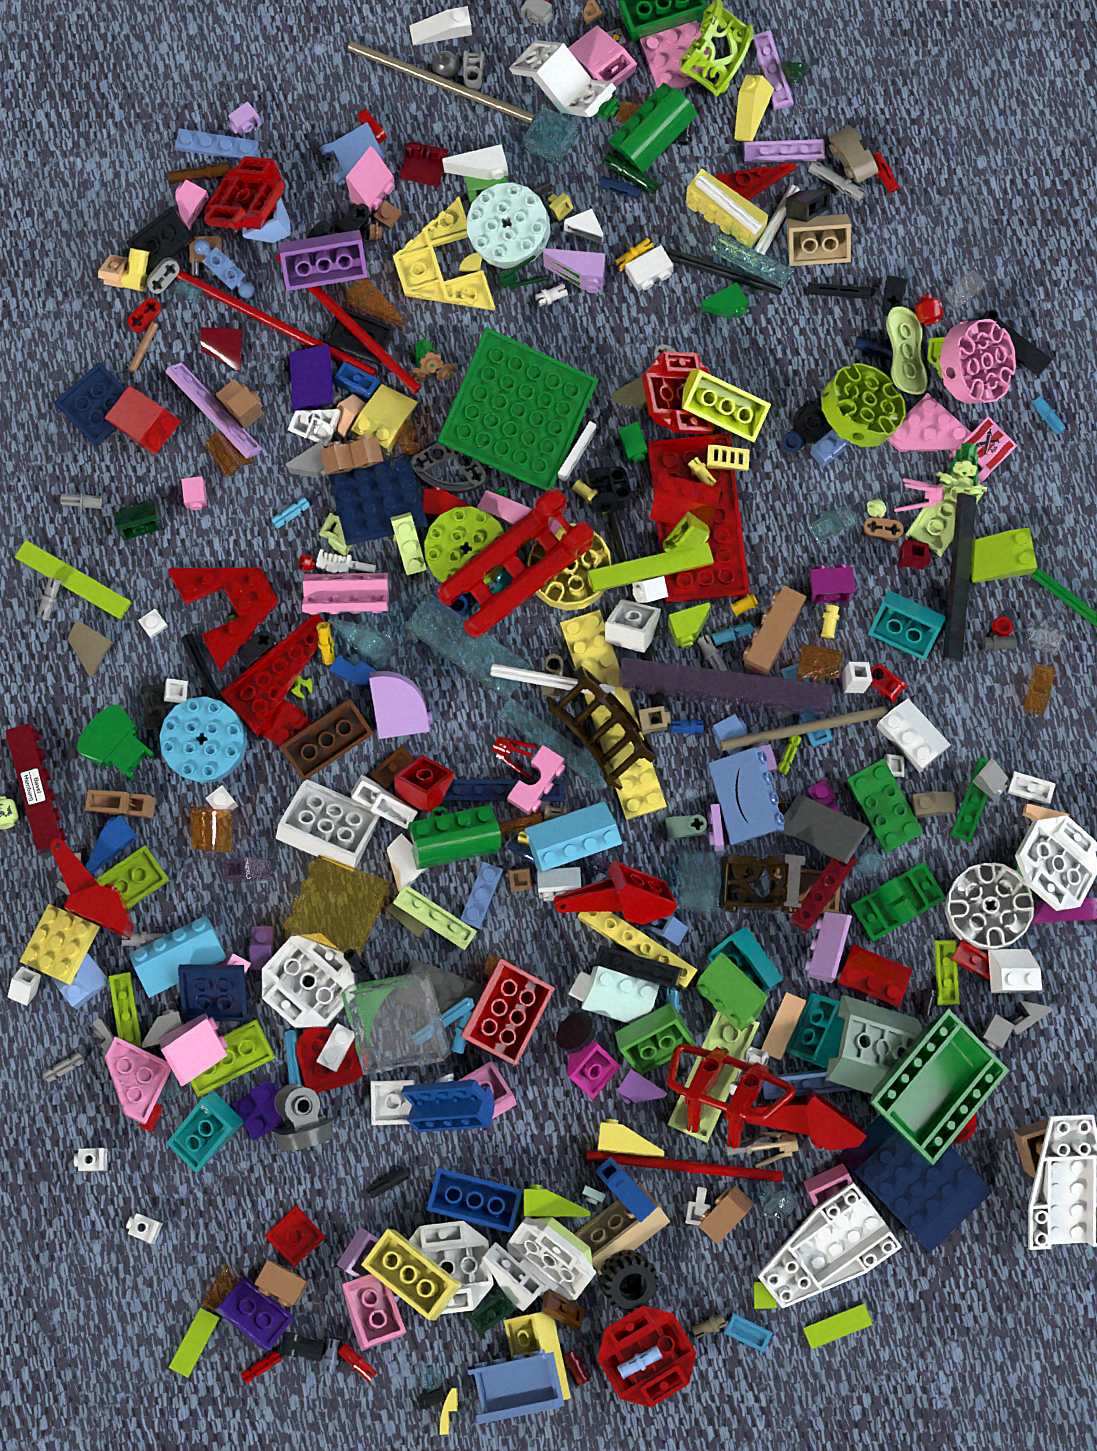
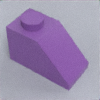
[617,1069,667,1105]

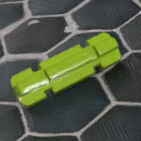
[777,735,801,775]

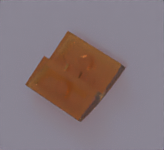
[190,806,234,852]

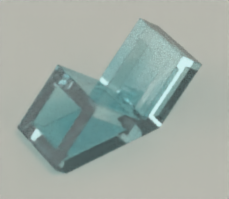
[807,505,859,544]

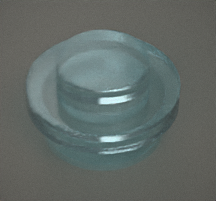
[160,1079,180,1101]
[420,1367,443,1390]

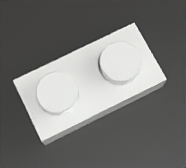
[1008,771,1055,805]
[316,1023,357,1072]

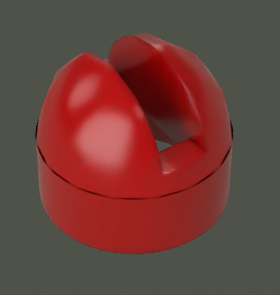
[298,554,315,571]

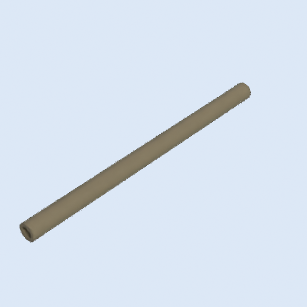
[720,706,886,751]

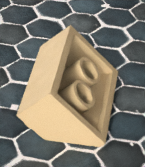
[787,214,851,266]

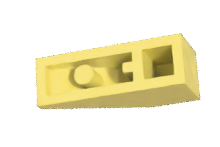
[734,75,774,141]

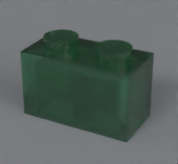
[463,1287,515,1336]

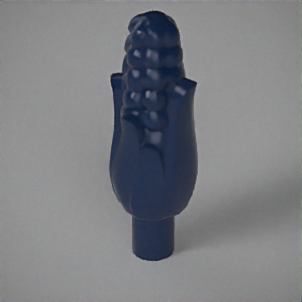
[507,841,553,869]

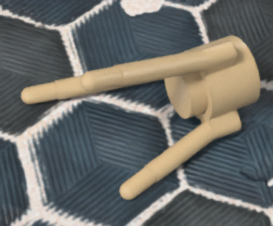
[750,1132,798,1168]

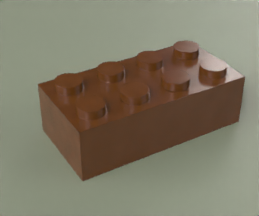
[278,698,374,782]

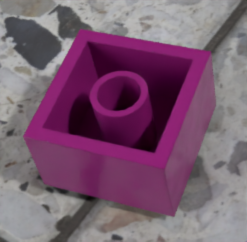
[808,564,855,604]

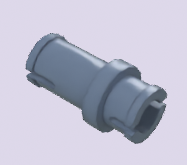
[321,1338,340,1374]

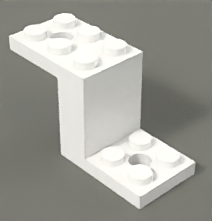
[509,40,616,117]

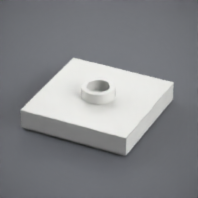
[371,1080,415,1125]

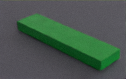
[950,757,1000,843]

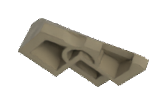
[68,620,113,678]

